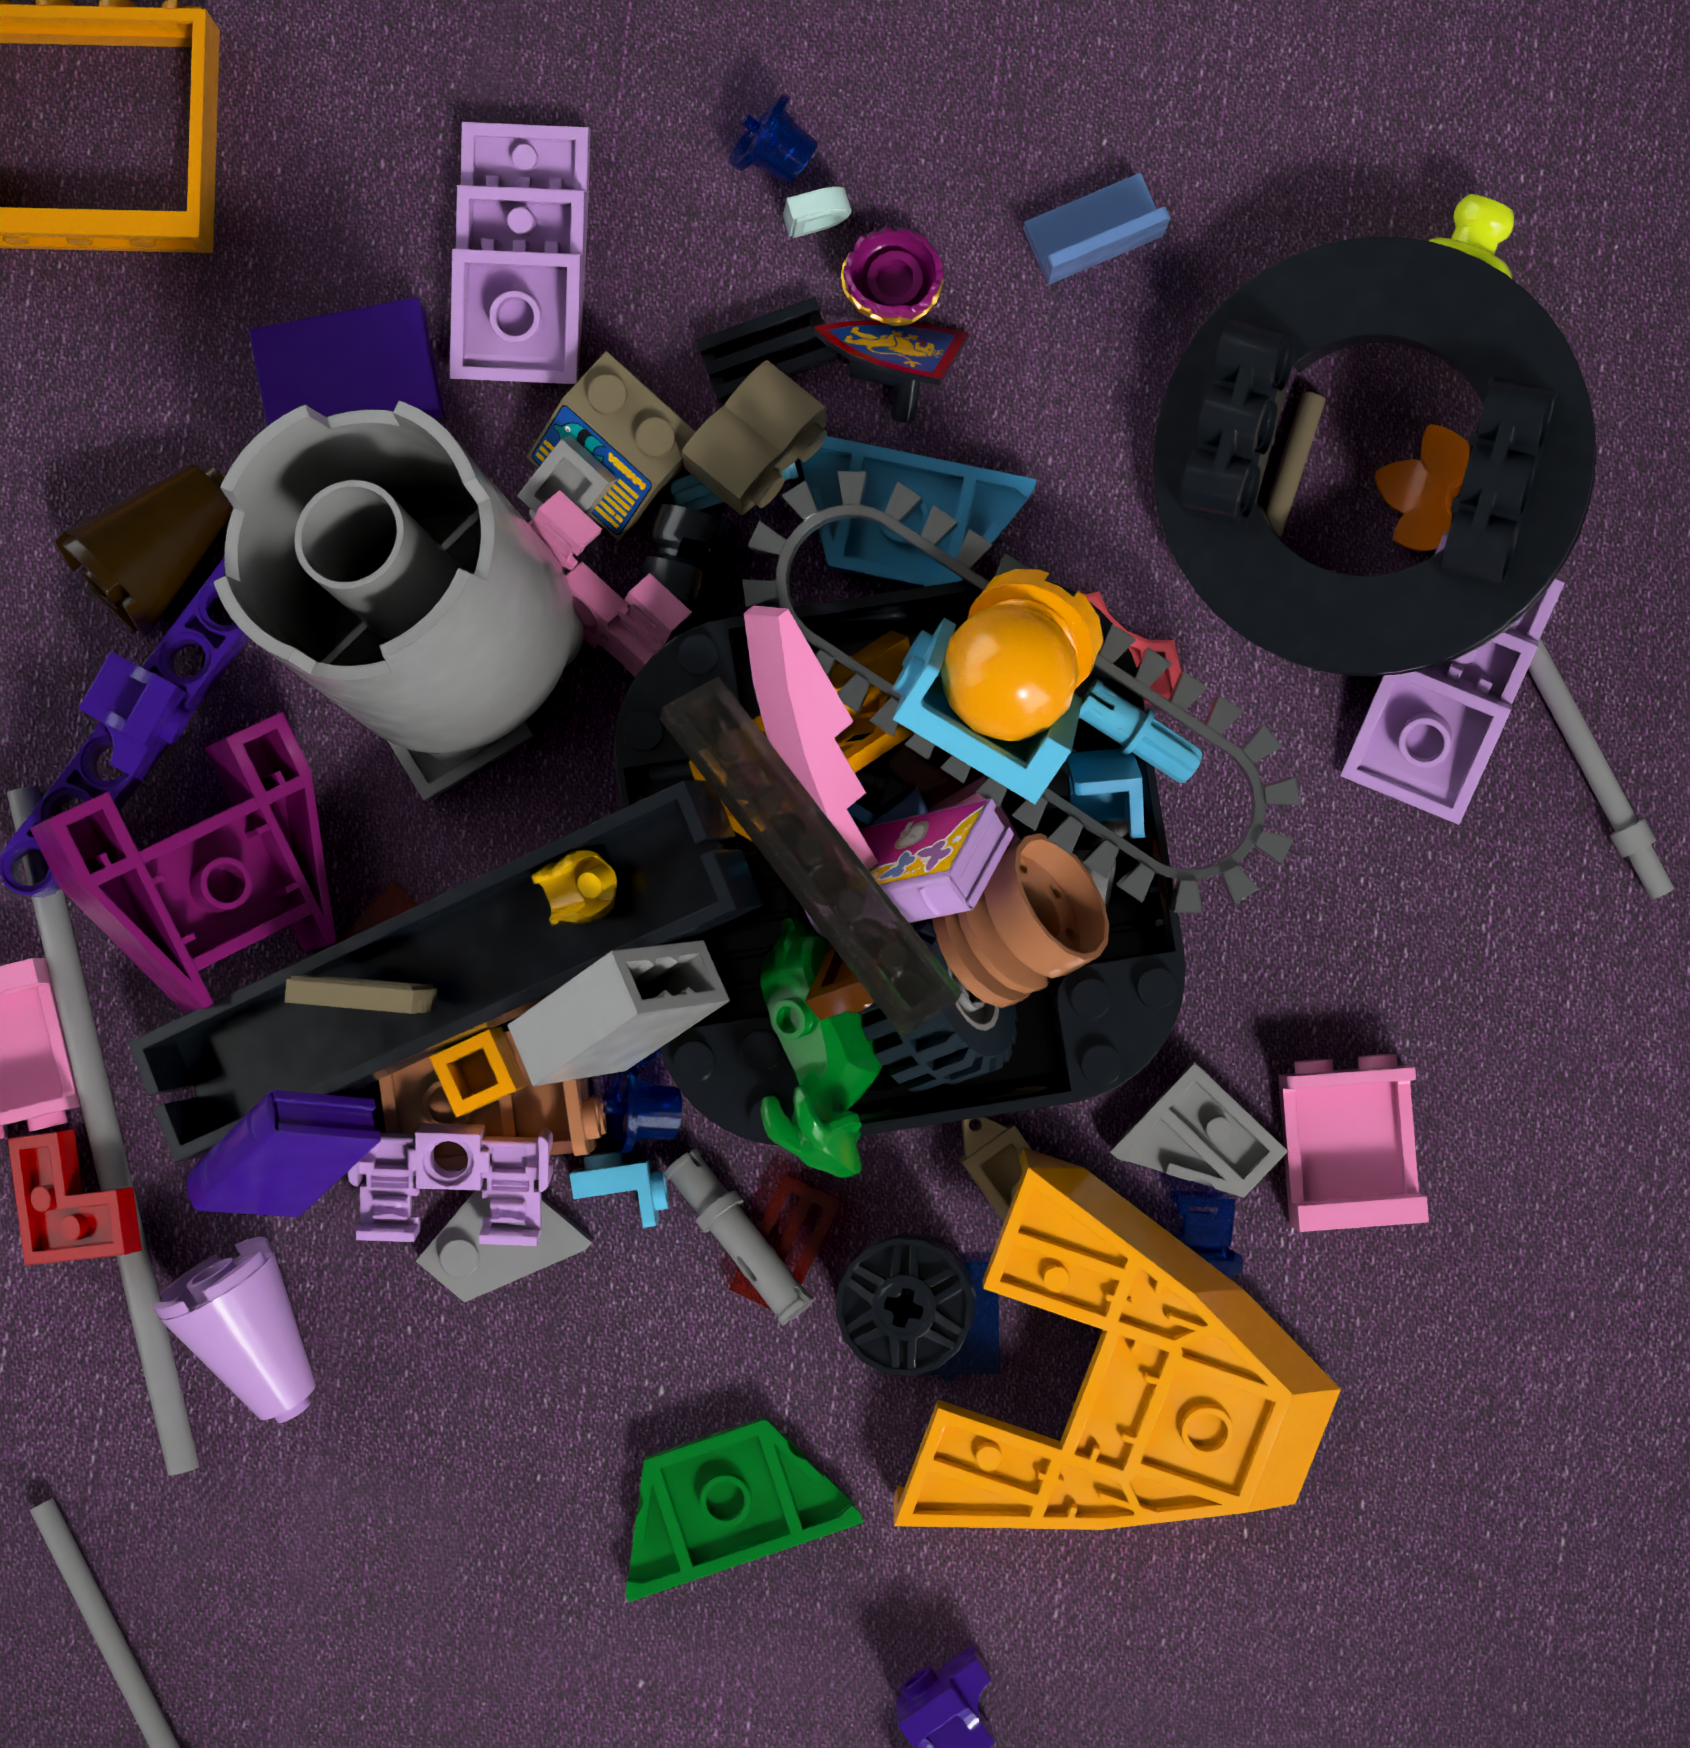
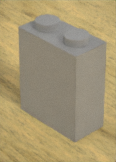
[508,940,730,1086]

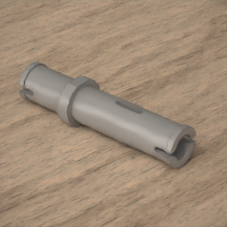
[664,1149,814,1325]

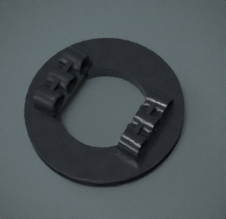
[1153,237,1597,677]

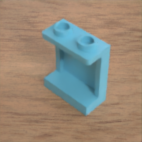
[892,618,1083,804]

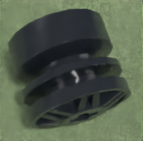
[836,1232,978,1377]

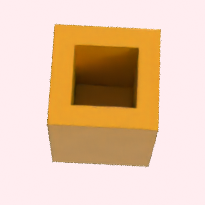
[429,1027,528,1117]

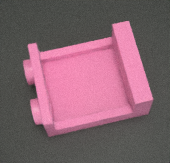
[0,958,81,1139]
[1278,1054,1429,1232]

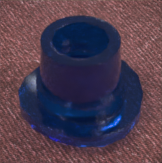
[729,92,818,186]
[603,1065,682,1154]

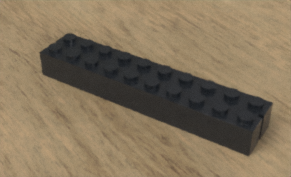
[128,780,764,1163]

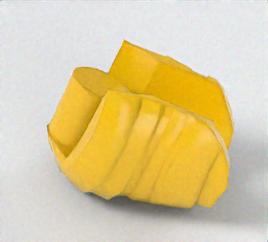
[530,850,618,927]

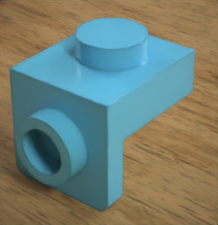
[570,1151,669,1228]

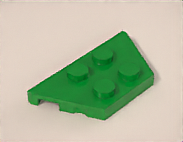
[625,1415,863,1602]

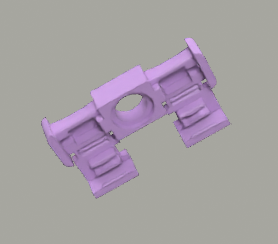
[348,1123,553,1246]

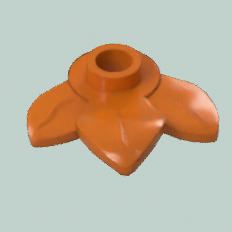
[1374,424,1470,551]

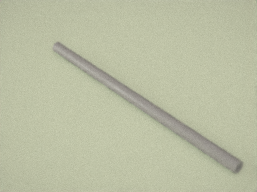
[7,786,200,1476]

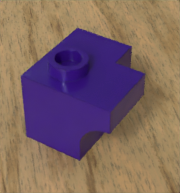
[78,651,191,781]
[896,1644,995,1748]

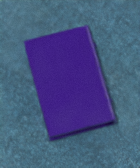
[248,297,445,426]
[186,1090,381,1217]

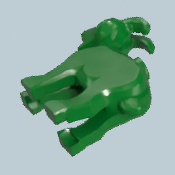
[759,917,899,1178]

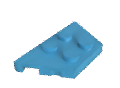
[799,436,1037,588]

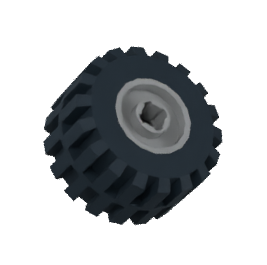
[858,918,1017,1094]

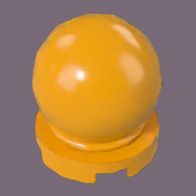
[941,569,1103,741]

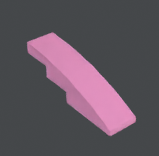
[743,605,878,879]

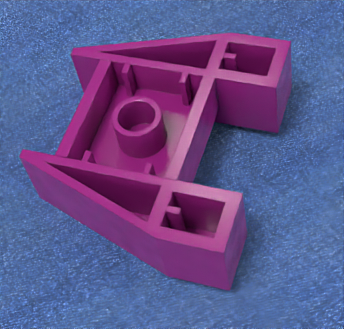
[30,712,336,1012]

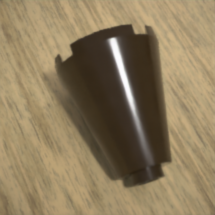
[52,464,233,637]

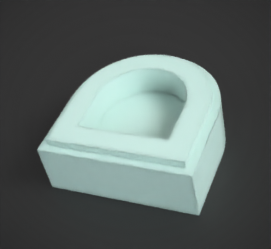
[783,187,851,238]

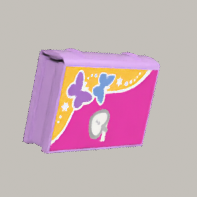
[804,798,1014,940]

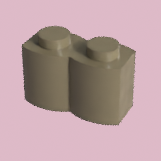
[681,360,827,515]

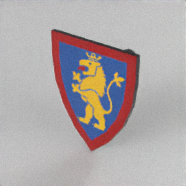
[812,320,969,423]

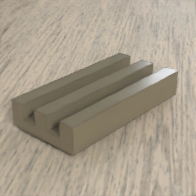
[285,975,437,1014]

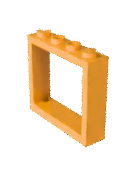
[0,0,220,253]

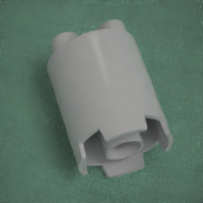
[214,401,584,763]

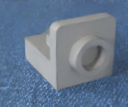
[517,436,618,519]

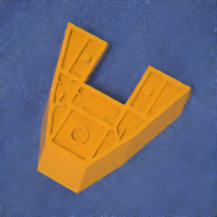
[893,1147,1341,1530]

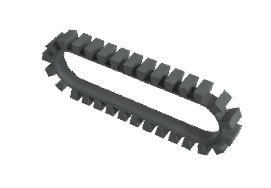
[742,471,1300,913]

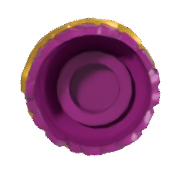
[841,227,944,326]

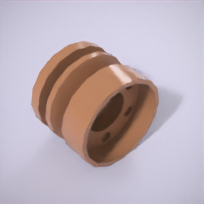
[932,833,1109,1008]

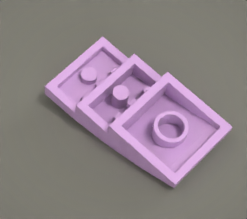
[450,122,591,384]
[1340,531,1565,825]

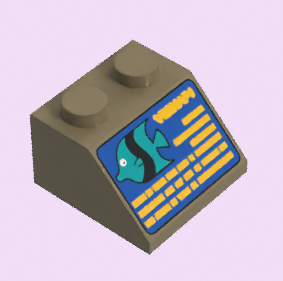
[526,351,695,544]

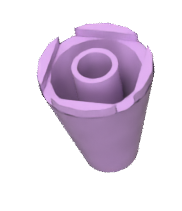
[152,1236,316,1423]

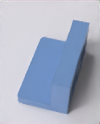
[1023,173,1171,285]

